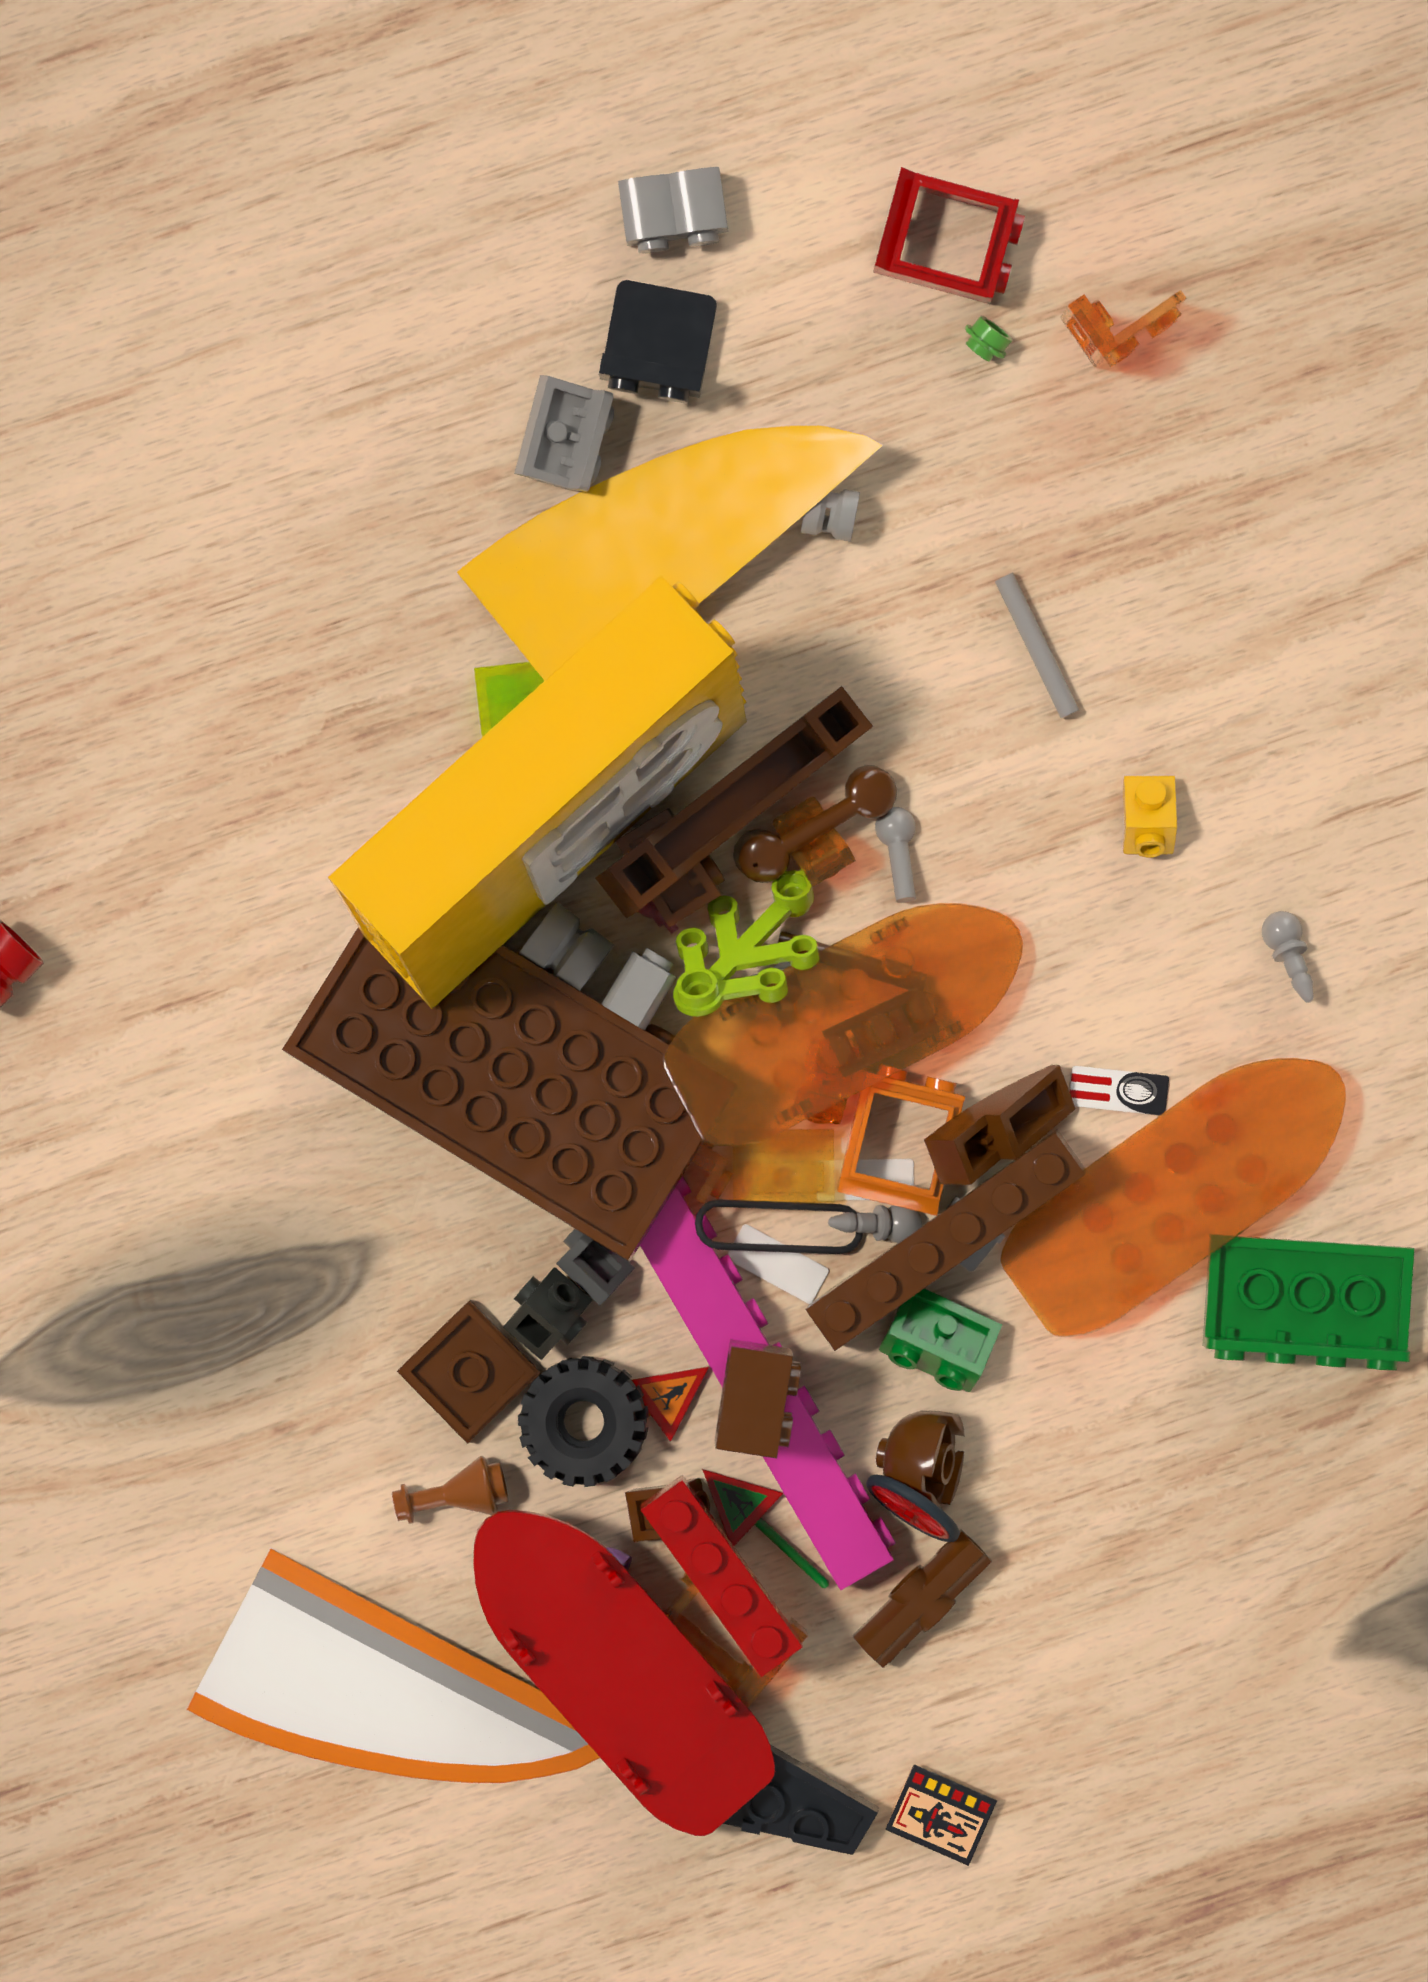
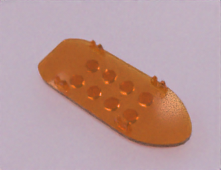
[663,903,1023,1146]
[1000,1058,1346,1338]

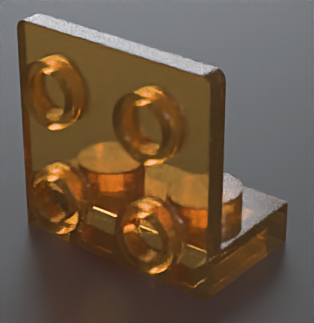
[1060,290,1187,368]

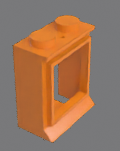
[836,1065,965,1216]

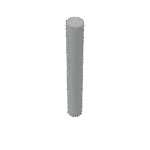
[995,573,1079,718]

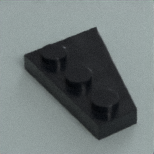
[723,1744,879,1855]

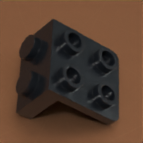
[599,280,717,403]

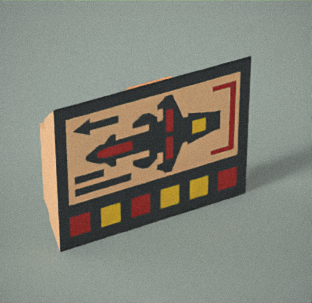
[885,1764,997,1866]

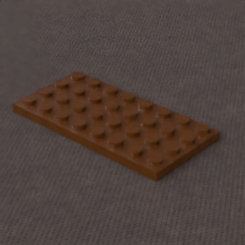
[282,927,737,1262]

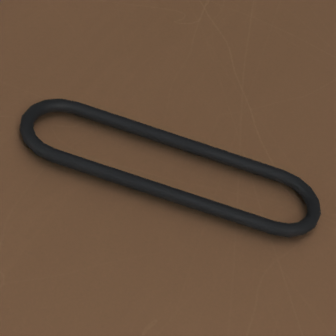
[695,1199,863,1254]

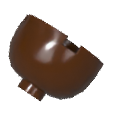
[876,1410,965,1511]

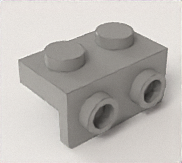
[514,375,614,492]

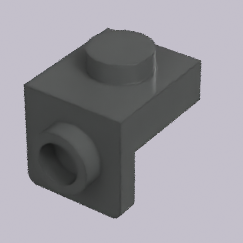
[556,1229,635,1305]

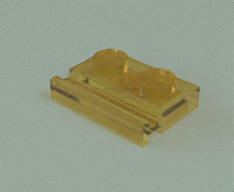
[732,1128,835,1203]

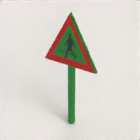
[702,1469,829,1589]

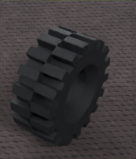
[518,1356,649,1487]

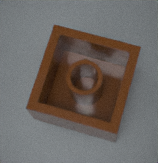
[714,1339,801,1459]

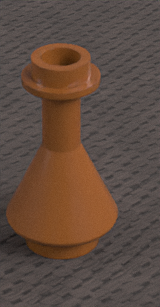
[392,1456,509,1524]

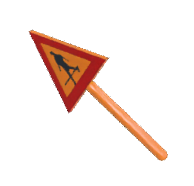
[632,1366,709,1442]

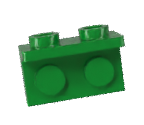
[879,1288,1003,1392]

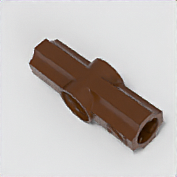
[853,1529,992,1668]

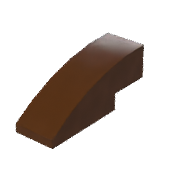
[924,1065,1076,1185]

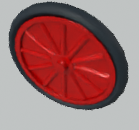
[866,1474,960,1542]

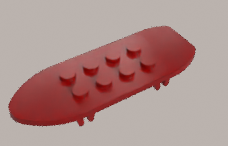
[473,1510,775,1836]

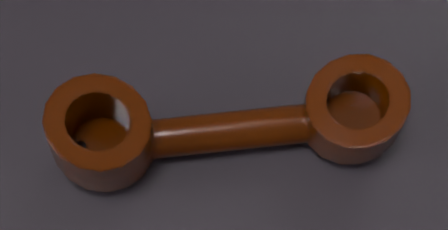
[733,765,897,883]

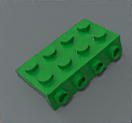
[1202,1234,1415,1370]

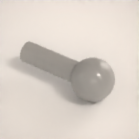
[875,807,916,903]

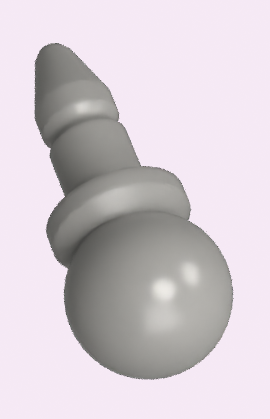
[1262,911,1313,1003]
[828,1205,922,1243]

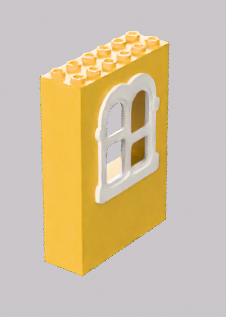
[328,576,747,1009]

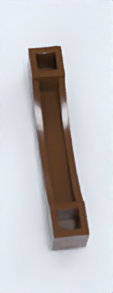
[595,686,873,919]
[805,1129,1087,1351]

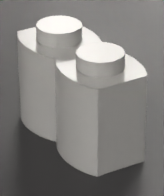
[618,167,728,253]
[601,948,677,1030]

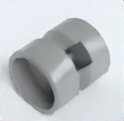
[519,902,614,991]

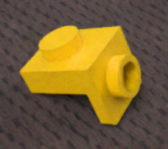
[1123,776,1177,858]

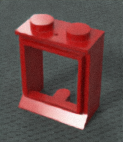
[873,167,1025,304]

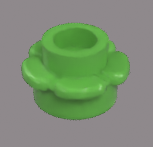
[965,315,1013,362]

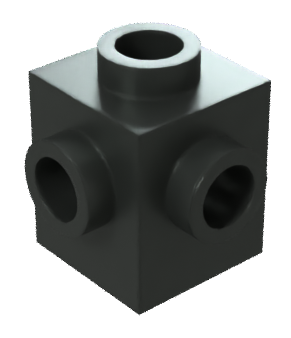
[503,1267,593,1360]

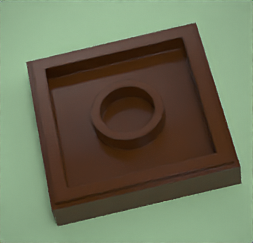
[397,1300,540,1444]

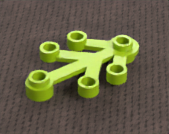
[673,870,819,1017]

